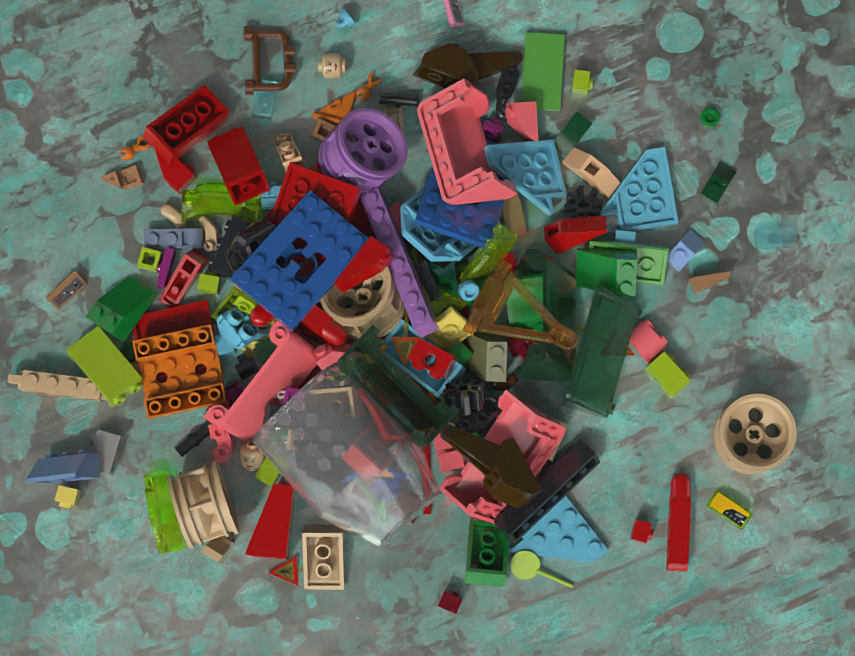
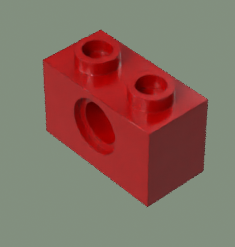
[408,338,457,381]

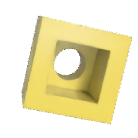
[55,485,81,509]

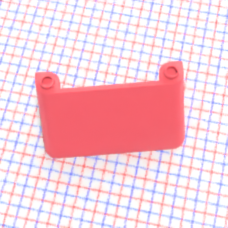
[417,79,518,205]
[203,319,317,442]
[439,390,566,524]

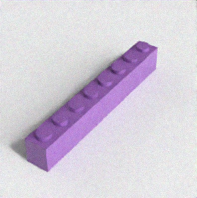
[360,187,440,337]

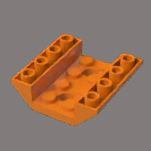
[132,324,227,419]

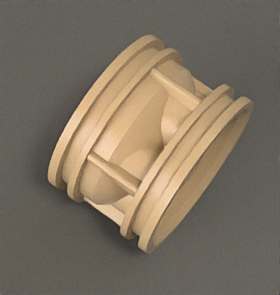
[320,267,405,340]
[713,394,797,474]
[167,460,240,549]

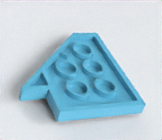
[484,139,567,215]
[600,147,679,231]
[510,496,608,563]

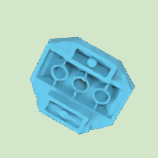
[400,187,476,264]

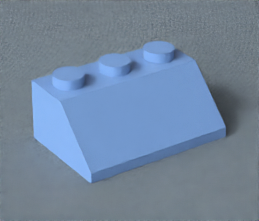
[26,450,100,484]

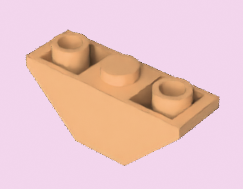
[272,132,305,172]
[562,147,620,198]

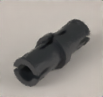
[379,92,418,107]
[414,261,443,303]
[174,423,210,458]

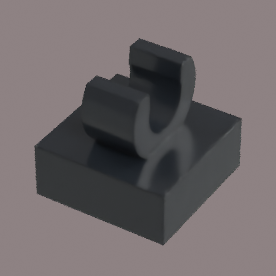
[235,353,259,380]

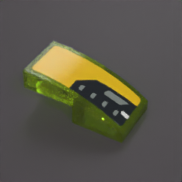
[706,490,753,531]

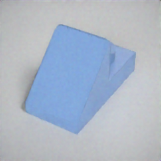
[667,230,705,272]

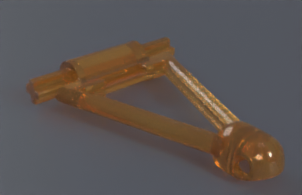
[463,260,578,350]

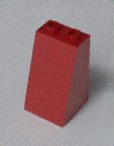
[207,126,271,206]
[245,481,296,560]

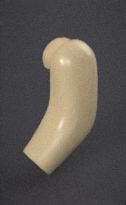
[160,204,187,228]
[198,215,218,253]

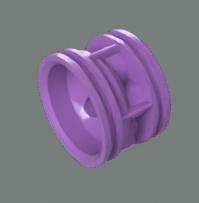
[318,108,408,198]

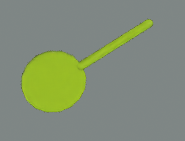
[510,550,574,588]

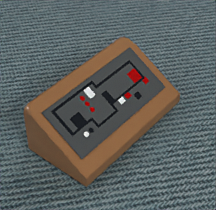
[46,271,87,310]

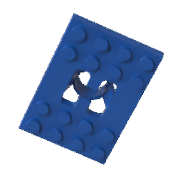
[413,141,504,250]
[230,191,369,331]

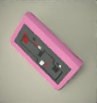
[443,0,464,29]

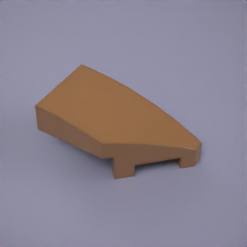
[101,165,144,191]

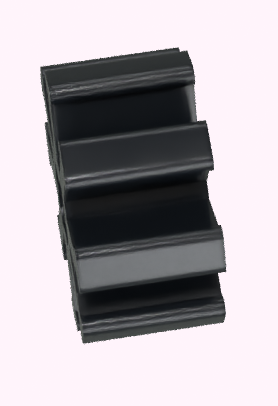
[563,185,603,219]
[443,378,485,415]

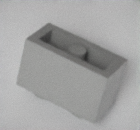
[91,430,123,476]

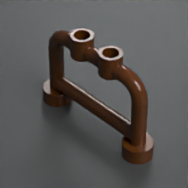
[243,26,296,95]

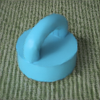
[336,8,356,28]
[458,280,479,301]

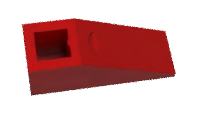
[155,151,196,195]
[544,216,608,255]

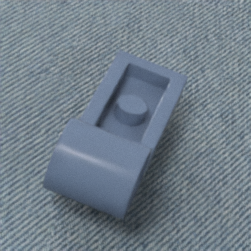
[144,228,203,249]

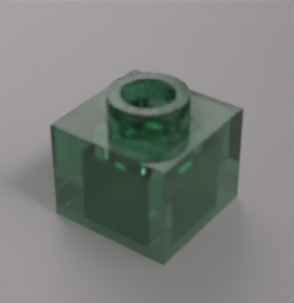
[253,338,276,365]

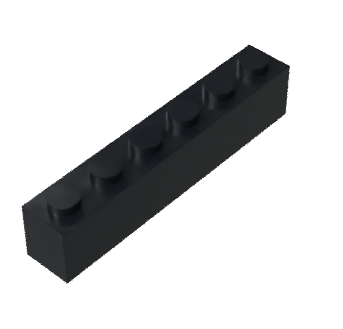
[493,440,601,544]

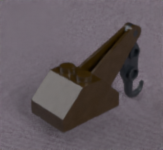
[412,43,523,120]
[440,396,542,509]

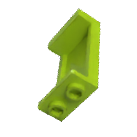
[66,326,143,408]

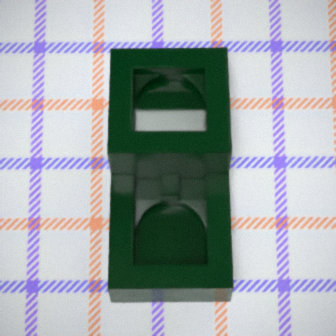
[554,112,592,156]

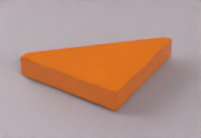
[312,91,356,125]

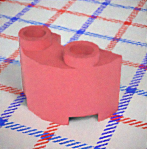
[623,319,668,364]
[208,425,236,465]

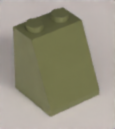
[466,332,507,382]

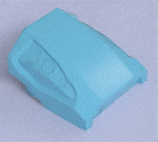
[217,306,271,350]

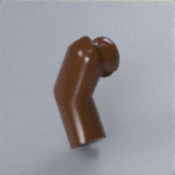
[489,373,519,391]

